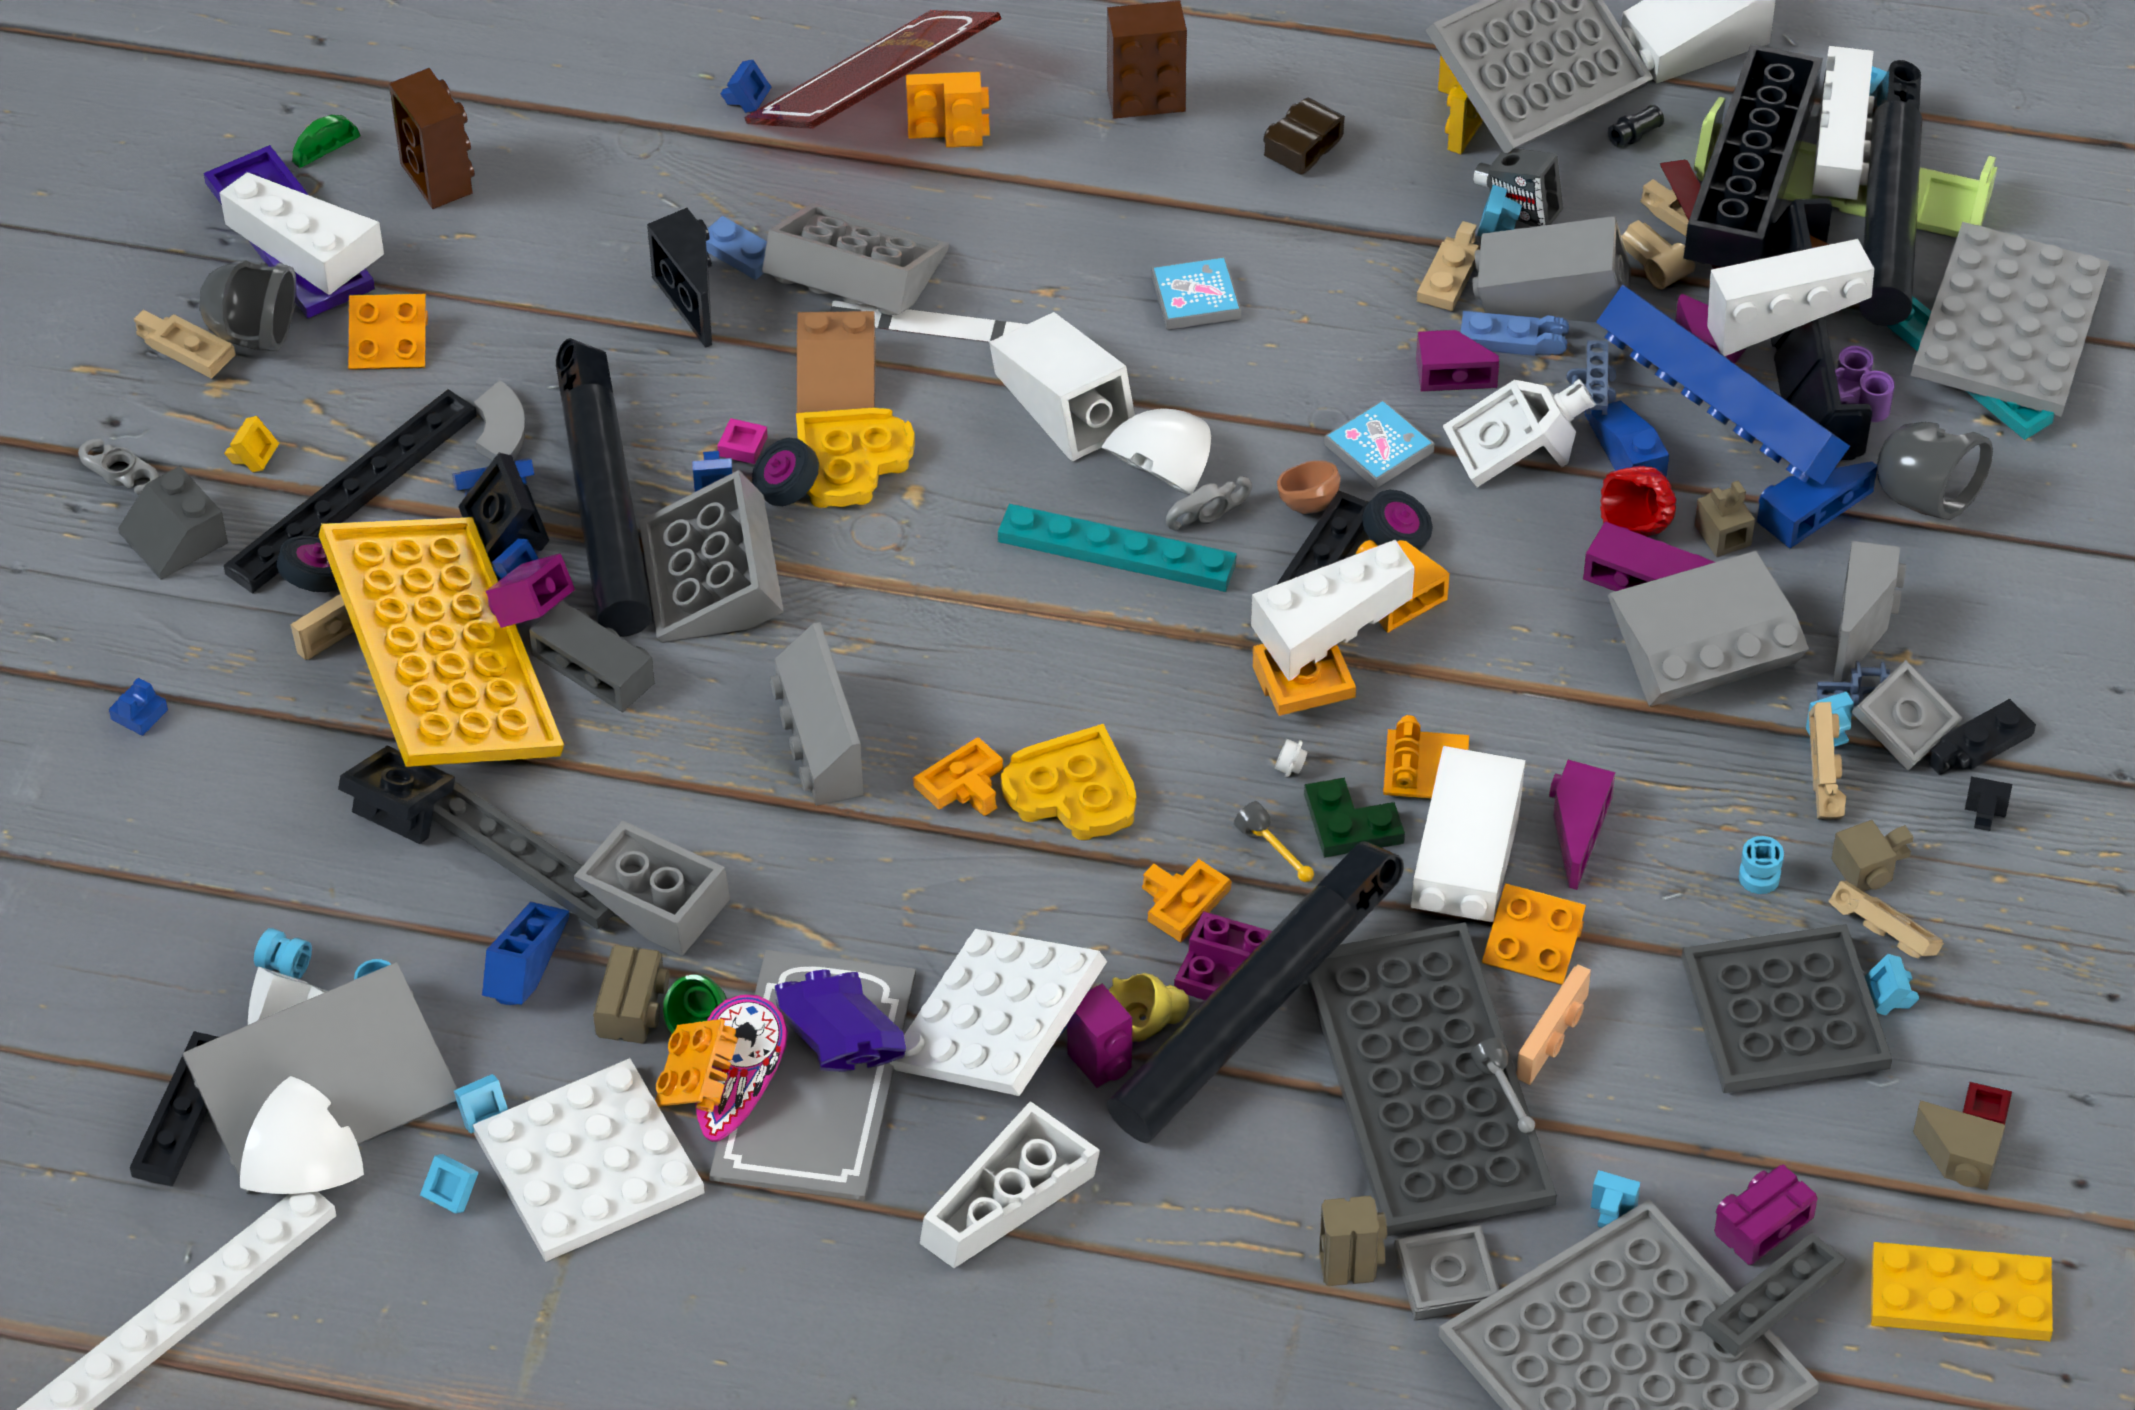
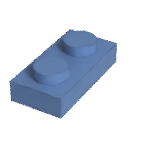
[706,216,767,280]

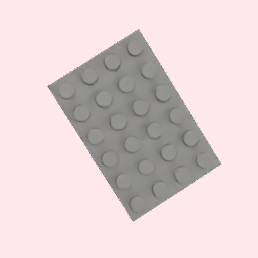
[1425,0,1654,153]
[1910,222,2110,417]

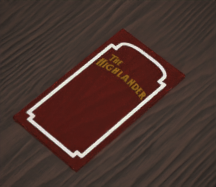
[744,10,1002,129]

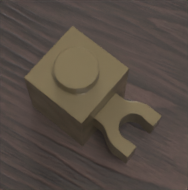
[1694,480,1755,557]
[1831,820,1914,892]

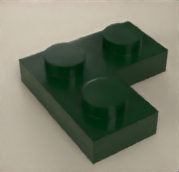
[1304,777,1405,858]

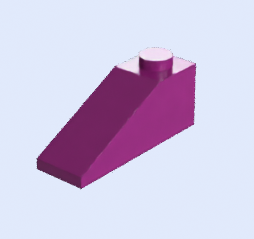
[1549,759,1616,890]

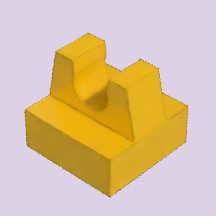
[224,416,279,472]

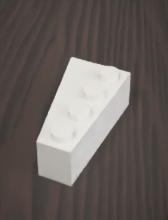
[1812,46,1874,200]
[220,172,384,295]
[1707,239,1874,356]
[1251,540,1414,681]
[919,1101,1100,1268]

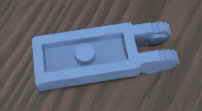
[1461,311,1569,356]

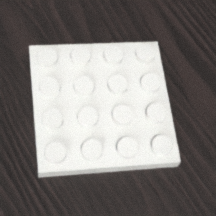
[890,929,1107,1096]
[473,1058,705,1262]

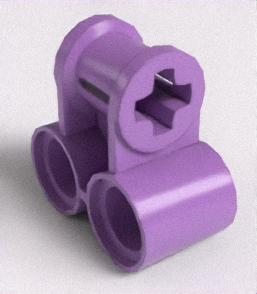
[1835,346,1894,422]

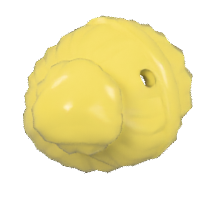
[1109,973,1190,1042]

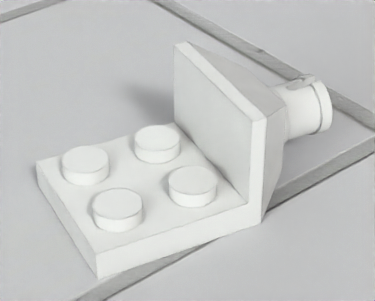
[1443,379,1596,487]

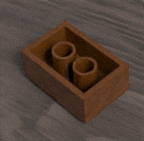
[1107,0,1187,119]
[389,68,475,209]

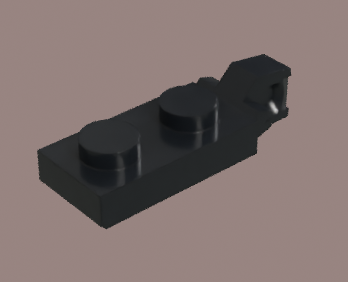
[1929,699,2036,775]

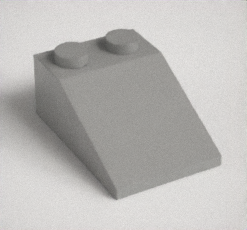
[1833,541,1906,682]
[574,820,730,956]

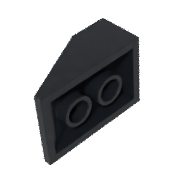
[647,207,712,348]

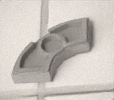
[474,380,525,461]

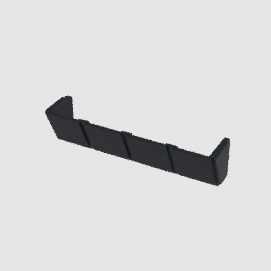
[1763,198,1872,460]

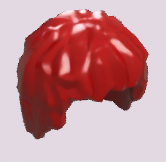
[1600,466,1677,537]

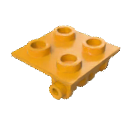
[348,294,428,369]
[1383,715,1469,798]
[1482,883,1586,985]
[655,1019,738,1112]

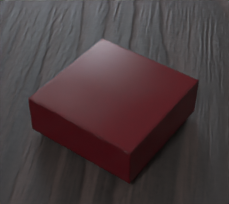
[1963,1082,2012,1125]

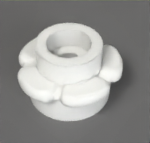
[1274,739,1308,777]

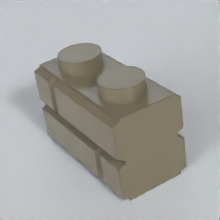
[593,945,670,1044]
[1319,1196,1387,1286]

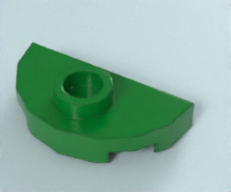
[292,114,361,168]

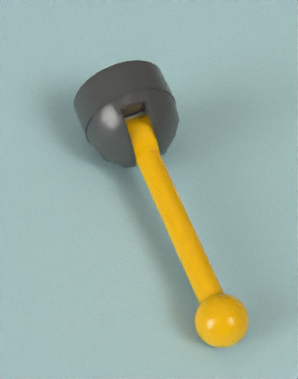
[1234,801,1314,882]

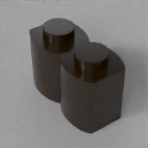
[1263,97,1345,175]

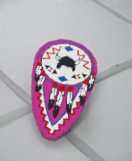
[695,995,788,1142]

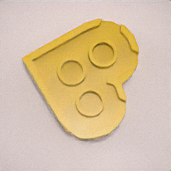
[796,408,915,508]
[1001,724,1137,840]

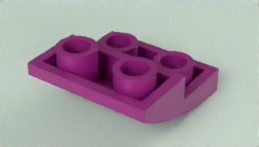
[1174,911,1272,1000]

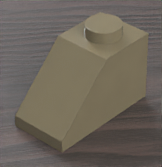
[1913,1100,2005,1190]

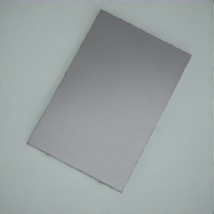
[183,962,457,1193]

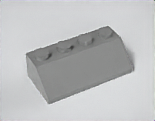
[770,622,863,806]

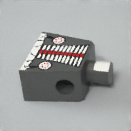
[1473,149,1563,227]

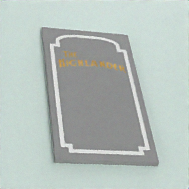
[709,950,916,1201]

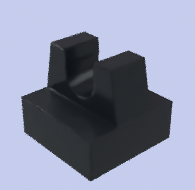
[1965,776,2013,831]

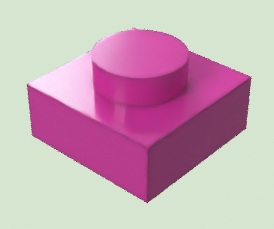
[717,418,768,464]

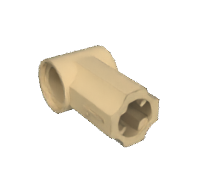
[1621,220,1695,289]

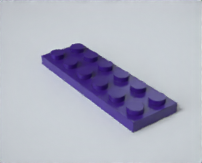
[203,145,375,319]

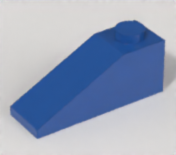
[1584,400,1669,478]
[1757,461,1877,549]
[482,902,570,1005]

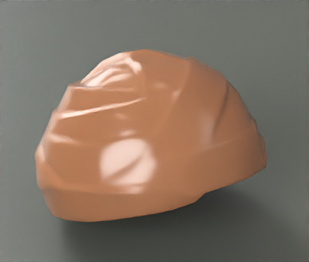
[1277,461,1341,514]

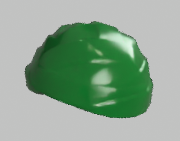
[663,974,727,1033]

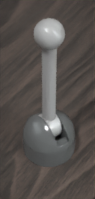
[1470,1037,1535,1133]

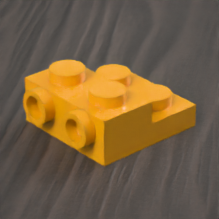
[906,72,990,148]
[1252,644,1356,716]

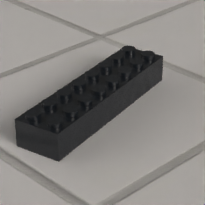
[1683,44,1823,267]

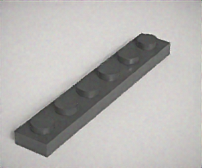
[432,781,615,930]

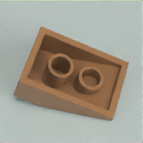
[797,311,876,413]

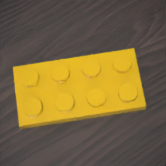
[1871,1242,2053,1342]

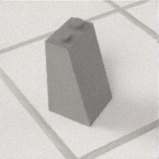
[1473,216,1631,322]

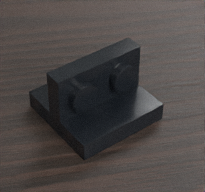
[458,452,550,565]
[338,745,455,844]

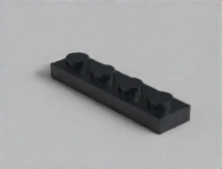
[1276,491,1369,585]
[129,1031,219,1187]

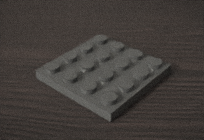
[1681,924,1892,1093]

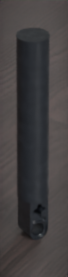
[1859,60,1922,326]
[556,338,652,637]
[1107,841,1404,1143]

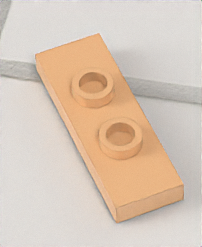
[1516,964,1591,1085]

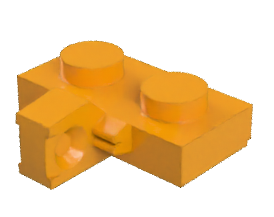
[913,737,1004,816]
[1142,859,1232,943]

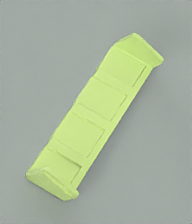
[1694,97,1997,238]

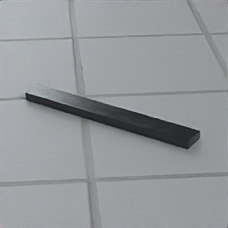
[223,389,477,594]

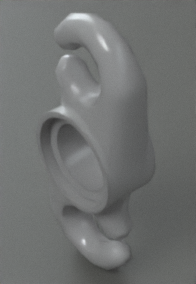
[78,439,159,495]
[1166,476,1252,530]

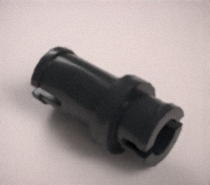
[1608,105,1664,147]

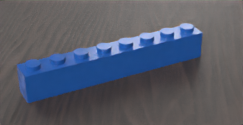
[1596,284,1850,485]

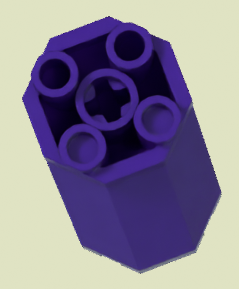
[774,969,906,1072]

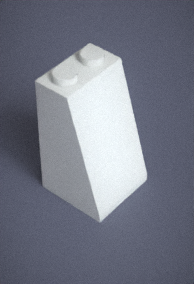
[1621,0,1776,84]
[989,312,1135,461]
[1411,746,1525,922]

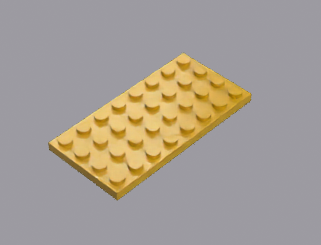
[319,517,564,767]

